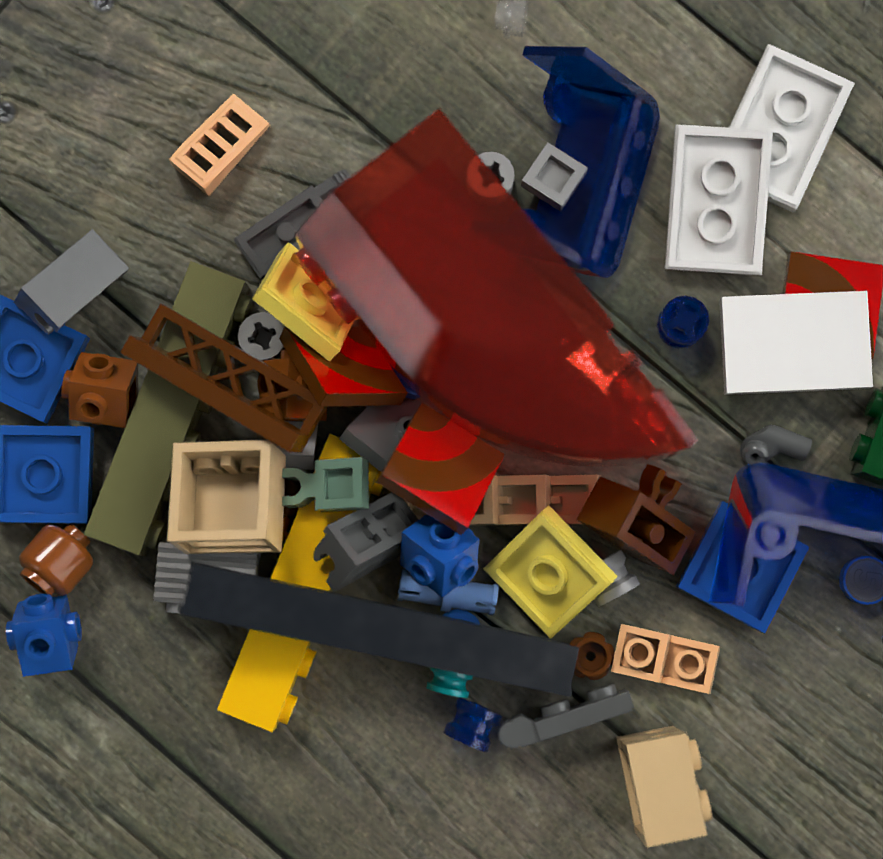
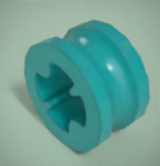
[426,667,473,698]

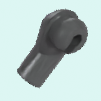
[740,425,812,468]

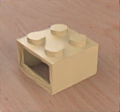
[167,440,286,554]
[616,726,712,847]

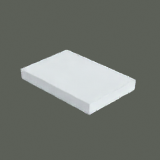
[729,44,854,213]
[665,125,773,275]
[719,291,873,395]

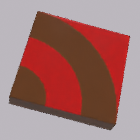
[782,251,883,360]
[279,326,408,407]
[376,402,505,535]

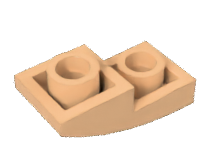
[611,624,721,694]

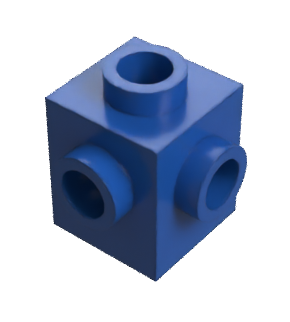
[400,514,480,598]
[6,594,82,677]

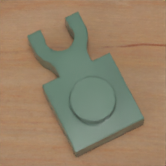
[282,457,369,512]

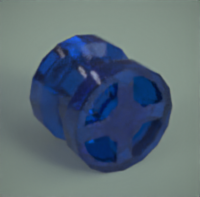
[656,296,710,349]
[443,697,503,752]

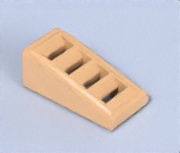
[169,94,270,196]

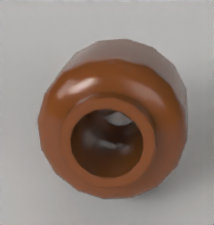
[19,524,93,596]

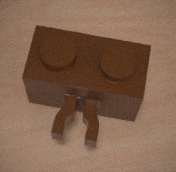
[576,463,696,575]

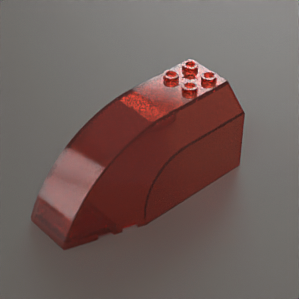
[295,108,698,467]

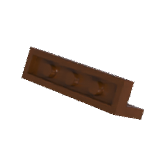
[120,303,327,453]

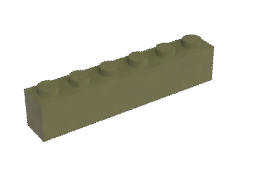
[84,261,253,557]

